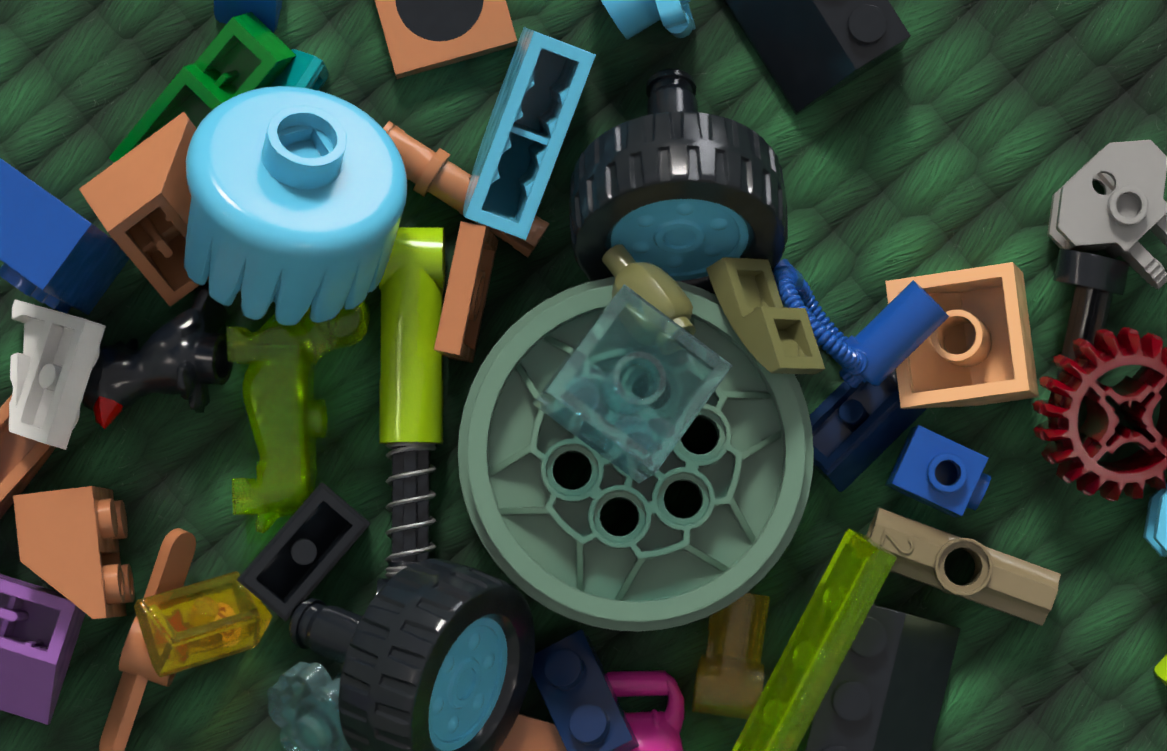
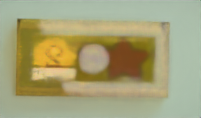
[134,571,273,677]

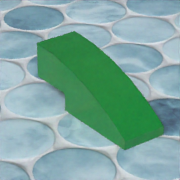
[109,12,296,163]

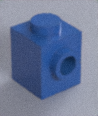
[885,425,991,518]

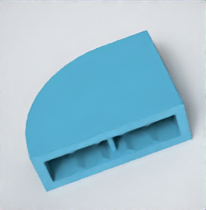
[463,27,596,240]

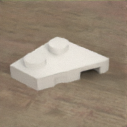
[9,299,106,450]

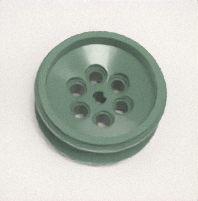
[458,277,814,632]

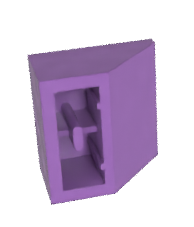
[0,574,86,725]

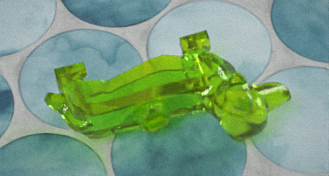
[226,300,370,533]

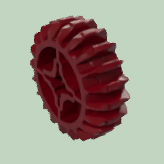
[1032,327,1167,501]

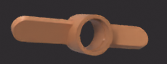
[99,528,196,751]

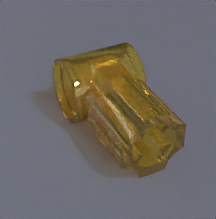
[692,593,770,722]

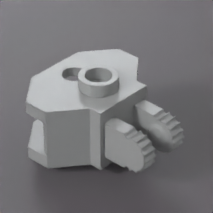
[1047,140,1167,289]

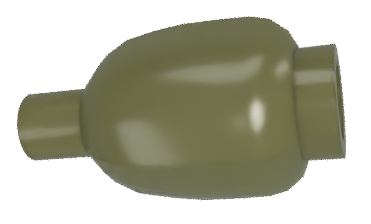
[602,244,696,353]

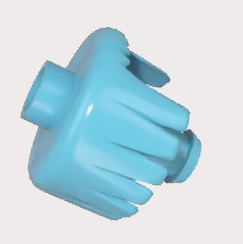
[184,86,407,326]

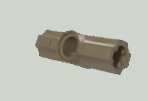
[859,508,1061,626]

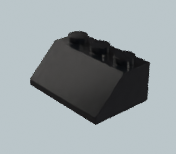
[724,0,911,115]
[798,597,961,751]

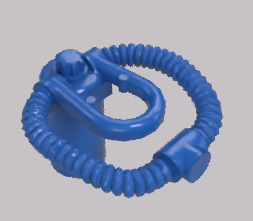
[772,259,949,388]

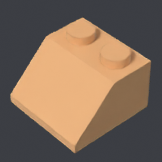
[885,262,1039,409]

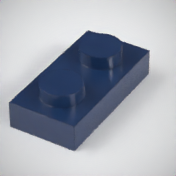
[532,629,639,751]

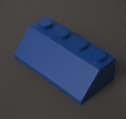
[0,158,130,315]

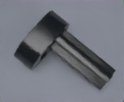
[1053,249,1130,378]

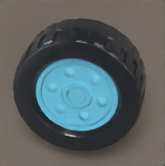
[569,68,788,295]
[289,558,535,751]

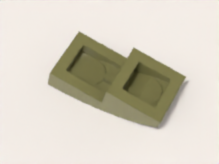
[706,257,825,374]

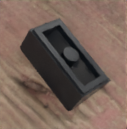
[237,481,371,621]

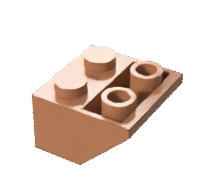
[79,112,209,307]
[13,486,135,619]

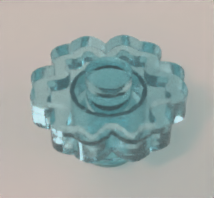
[267,662,352,751]

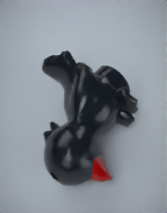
[82,282,234,429]

